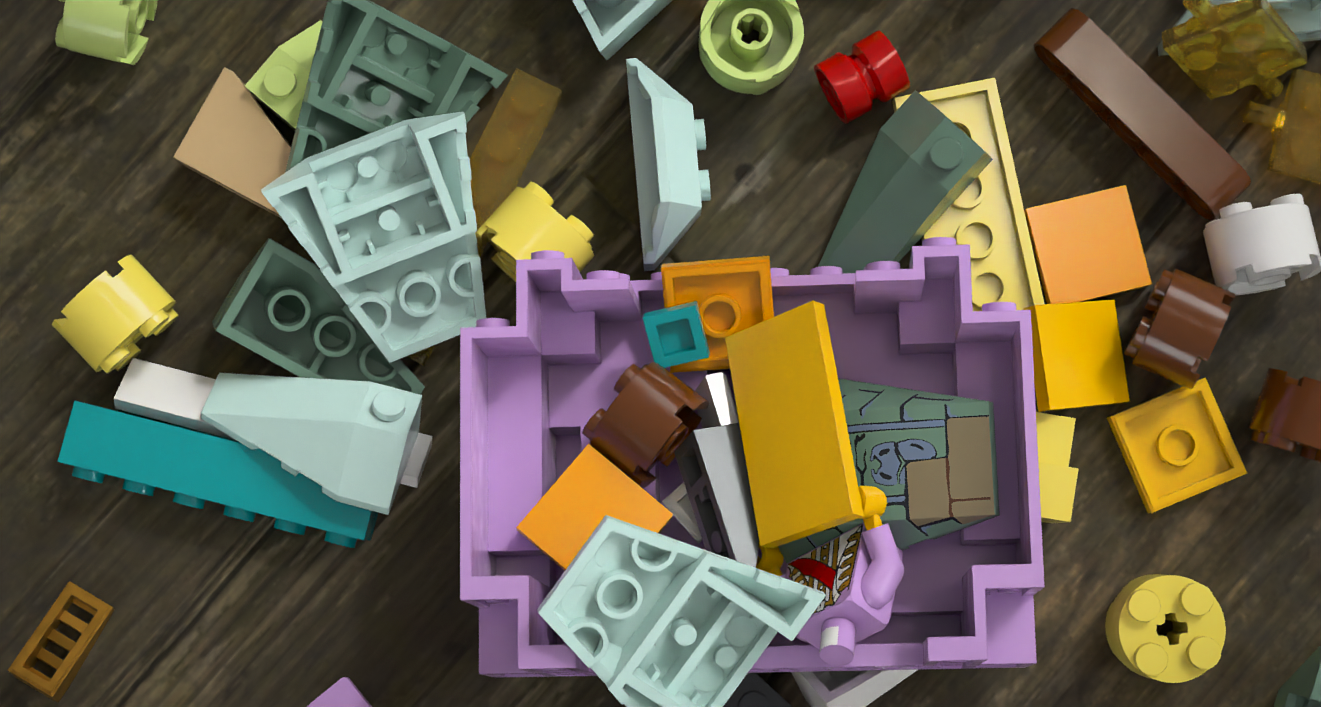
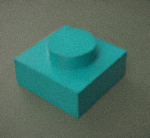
[643,301,710,368]

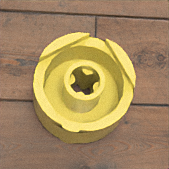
[475,181,594,282]
[52,255,179,374]
[1105,574,1226,683]

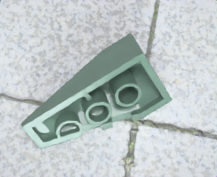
[818,90,993,274]
[212,238,425,395]

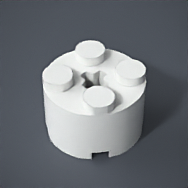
[1203,194,1321,295]

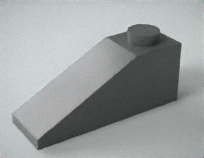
[674,423,759,568]

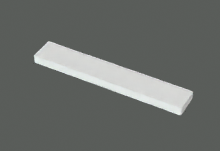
[114,358,432,488]

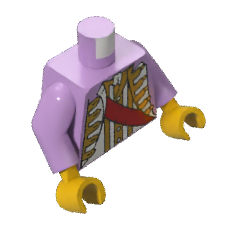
[756,485,904,666]

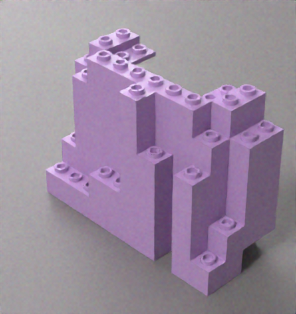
[460,237,1045,678]

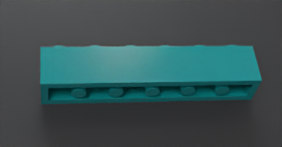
[57,401,378,548]

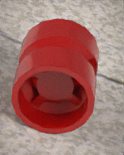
[814,30,910,124]

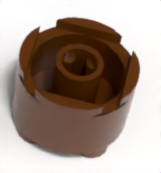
[1124,268,1235,390]
[582,362,709,488]
[1248,368,1321,463]

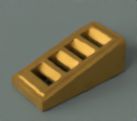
[8,581,115,703]

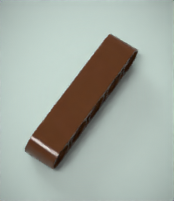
[1033,8,1251,221]

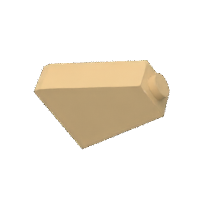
[174,67,291,219]

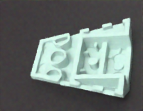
[261,112,486,363]
[537,515,826,707]

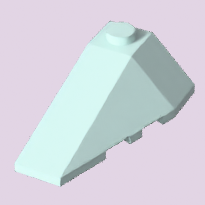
[201,373,422,515]

